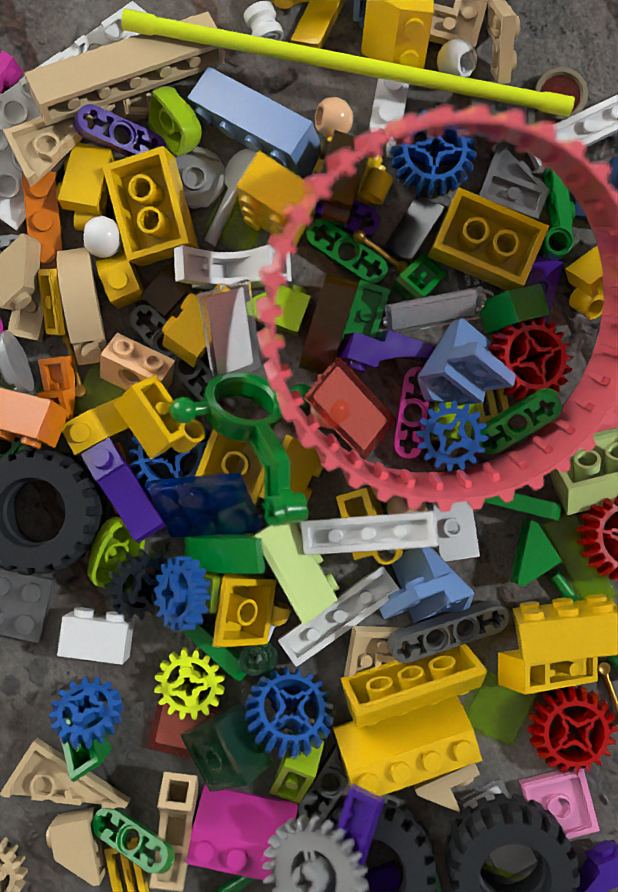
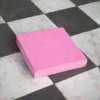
[519,766,600,839]

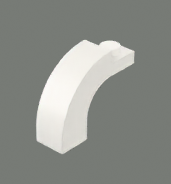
[174,245,292,290]

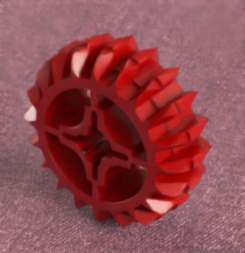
[488,318,574,402]
[575,496,618,581]
[527,685,618,776]

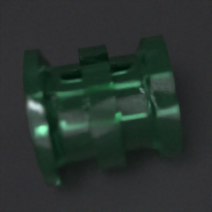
[238,642,278,676]

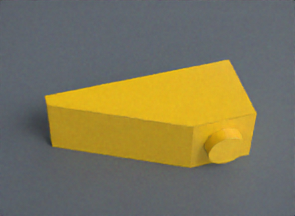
[62,397,131,455]
[498,649,598,694]

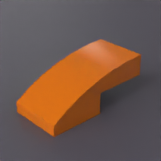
[36,355,75,423]

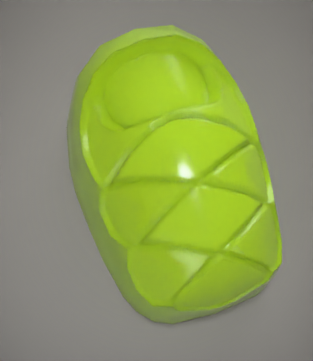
[147,86,202,156]
[87,517,145,588]

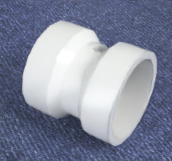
[243,1,284,41]

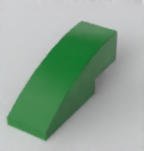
[183,533,265,574]

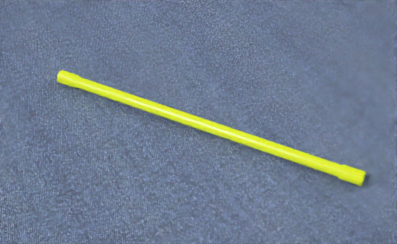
[121,9,575,117]

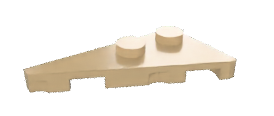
[3,102,115,187]
[0,737,131,809]

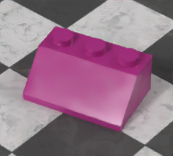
[186,783,299,880]

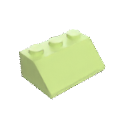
[550,428,618,515]
[253,521,340,625]

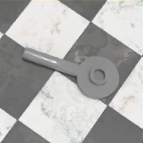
[204,149,257,246]

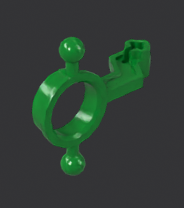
[170,372,313,527]

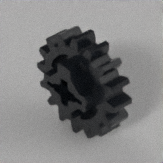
[104,549,168,620]

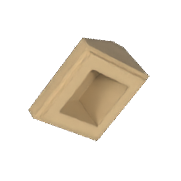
[114,90,151,122]

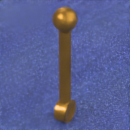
[353,230,408,274]
[62,333,88,398]
[598,661,618,725]

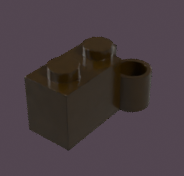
[313,130,369,228]

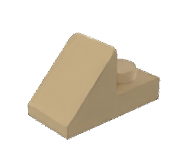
[414,763,480,812]

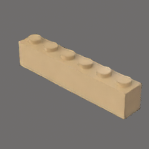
[24,12,224,126]

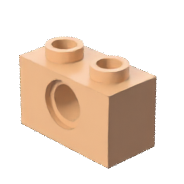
[100,333,175,390]

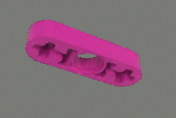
[393,367,429,459]

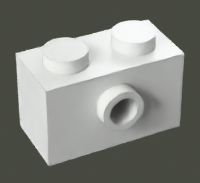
[426,502,480,562]
[57,607,134,665]

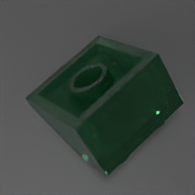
[180,704,274,792]

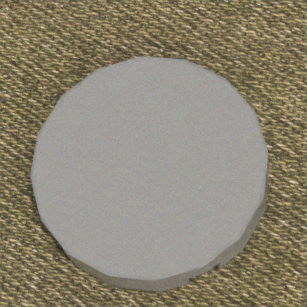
[173,146,226,211]
[0,330,34,394]

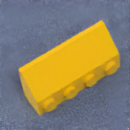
[340,644,487,728]
[333,695,482,796]

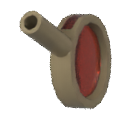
[533,67,588,124]

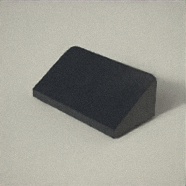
[383,196,445,265]

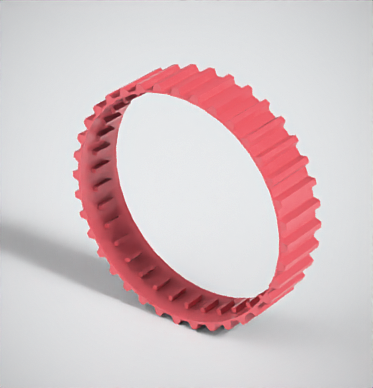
[255,105,618,512]

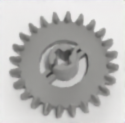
[262,815,368,892]

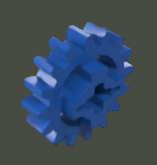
[417,400,488,471]
[154,557,211,631]
[49,677,124,749]

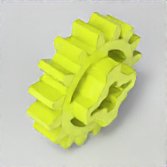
[154,647,225,720]

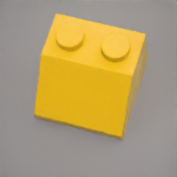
[361,0,434,69]
[192,429,264,507]
[259,434,323,504]
[213,573,277,647]

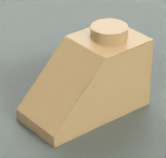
[0,233,41,311]
[46,807,107,886]

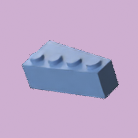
[187,66,322,179]

